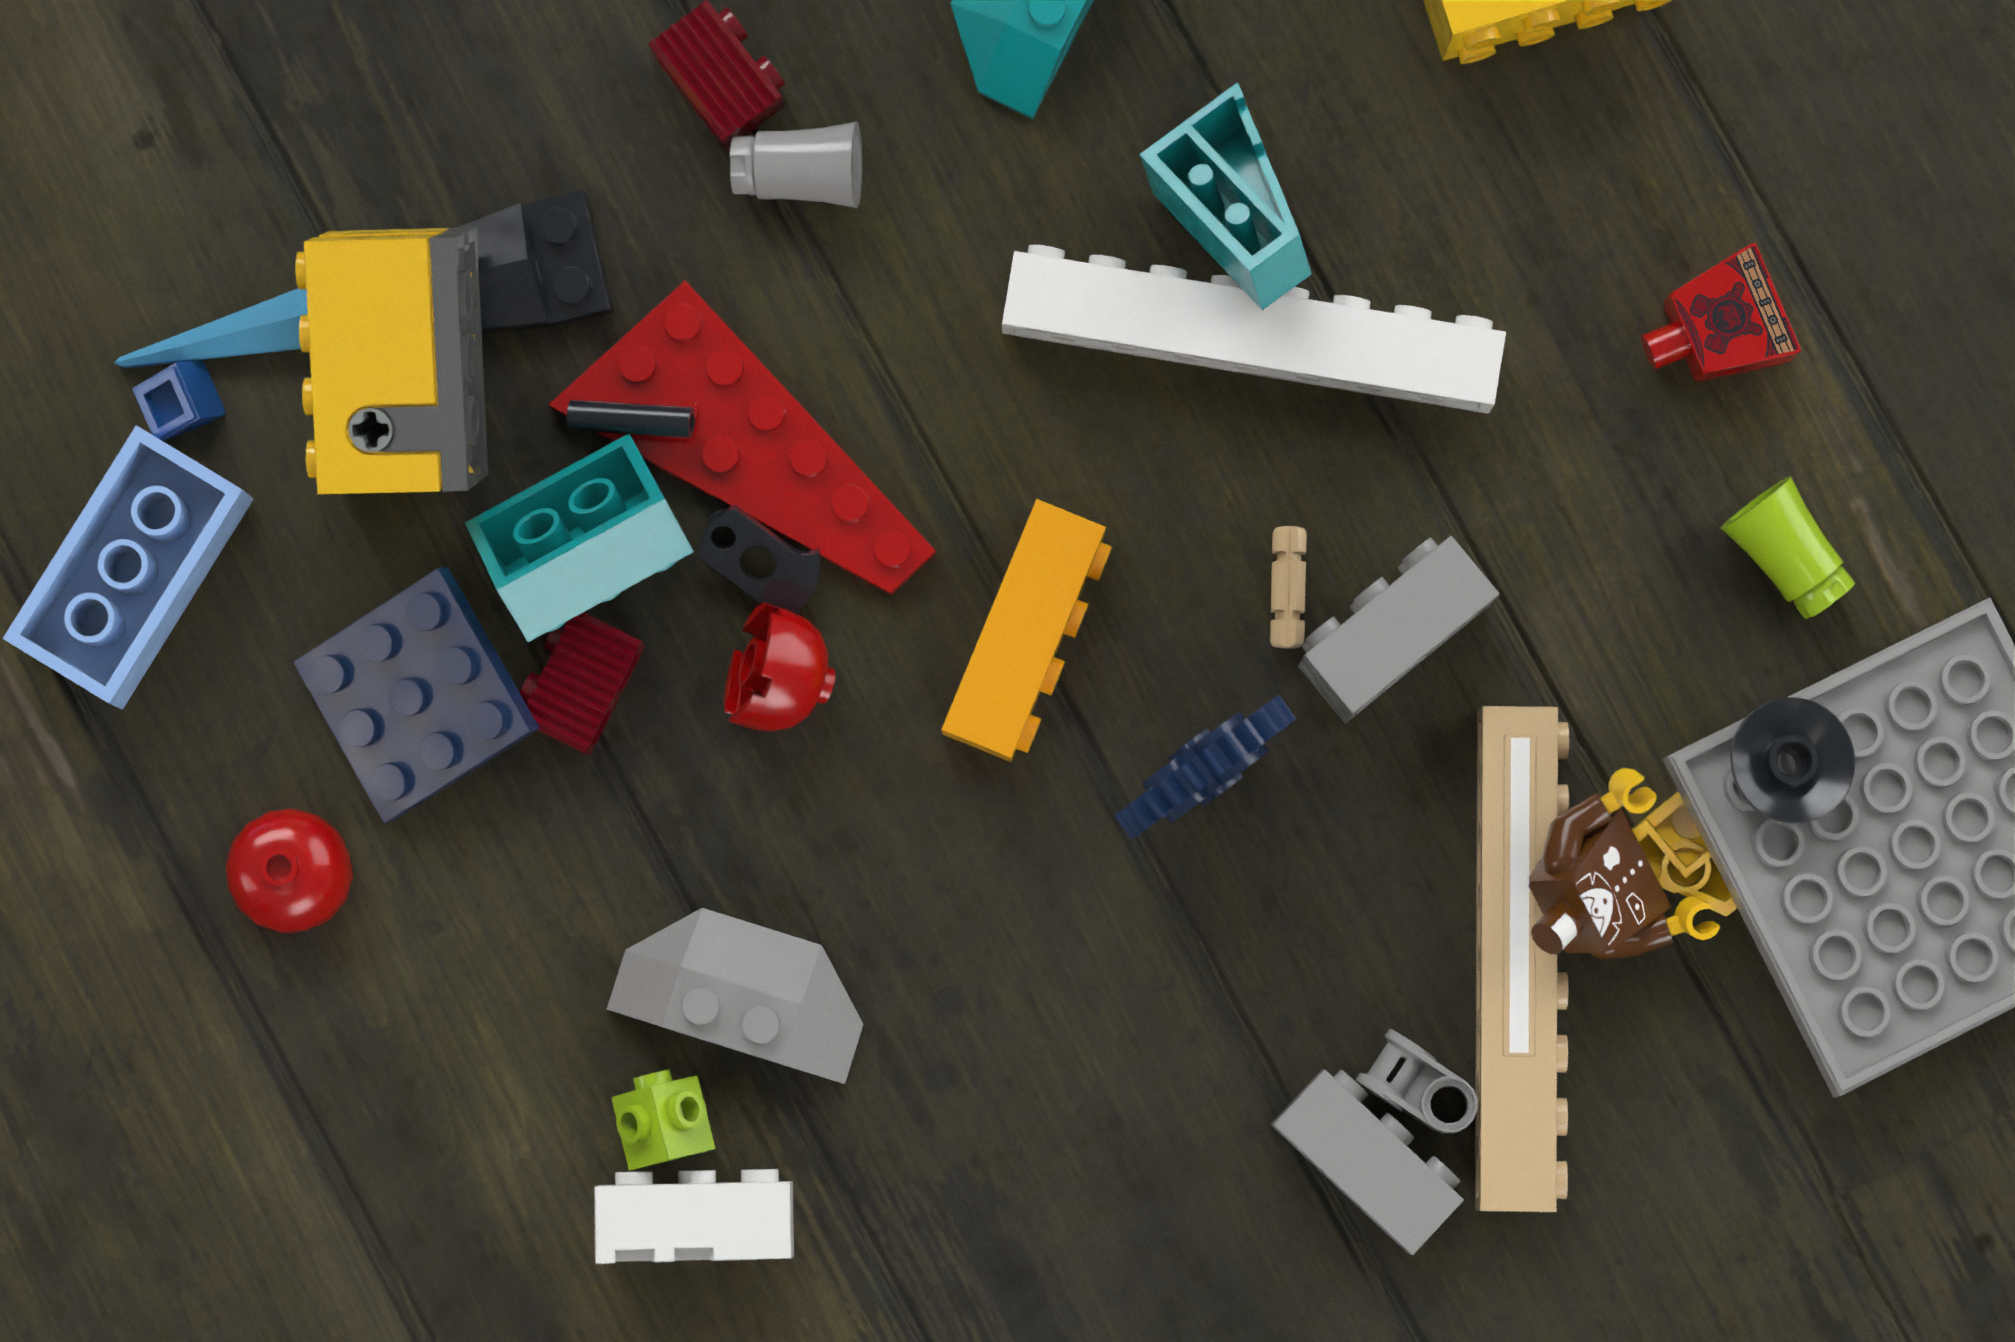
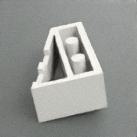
[595,1169,794,1264]

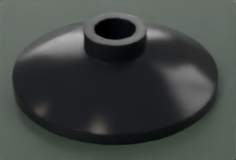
[1730,697,1855,824]

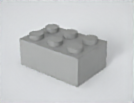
[1298,536,1500,724]

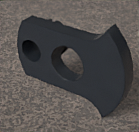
[697,505,821,613]

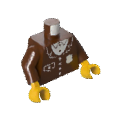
[1529,768,1720,960]

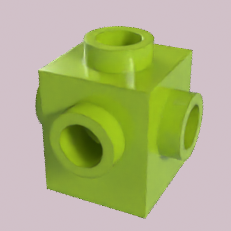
[611,1069,715,1171]

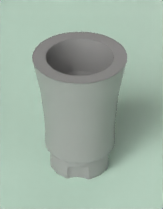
[730,121,862,208]

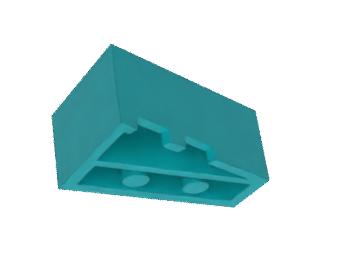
[1139,82,1312,311]

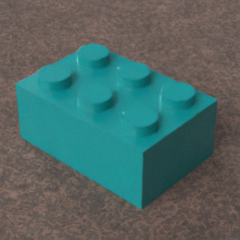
[465,434,694,642]

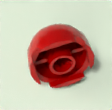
[724,602,835,732]
[226,808,353,933]

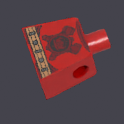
[1641,242,1802,382]

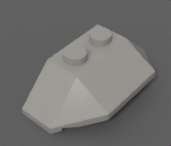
[607,908,864,1084]

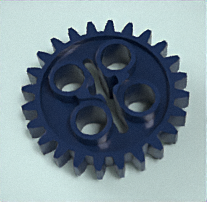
[1114,695,1297,839]

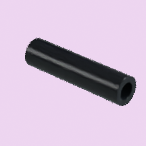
[567,399,695,438]

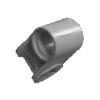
[1355,1028,1477,1134]

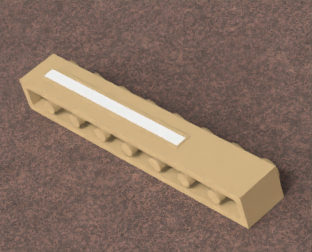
[1475,706,1569,1212]

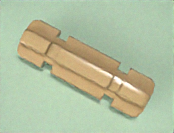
[1270,526,1307,648]

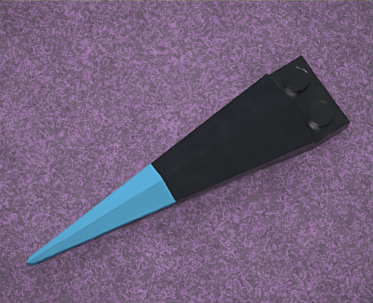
[115,190,614,368]

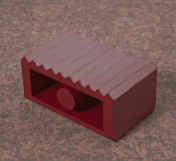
[648,0,786,150]
[519,612,646,757]

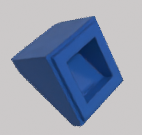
[132,360,225,442]

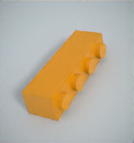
[941,499,1112,762]

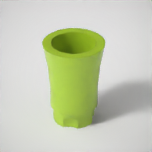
[1720,476,1855,619]

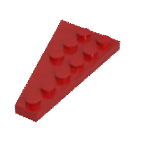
[548,281,937,595]

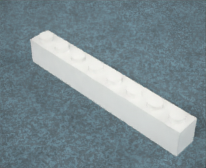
[1002,245,1506,414]

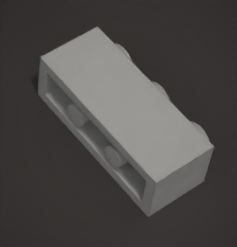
[1271,1069,1464,1256]

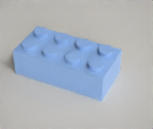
[3,425,254,710]

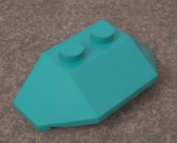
[950,0,1094,120]

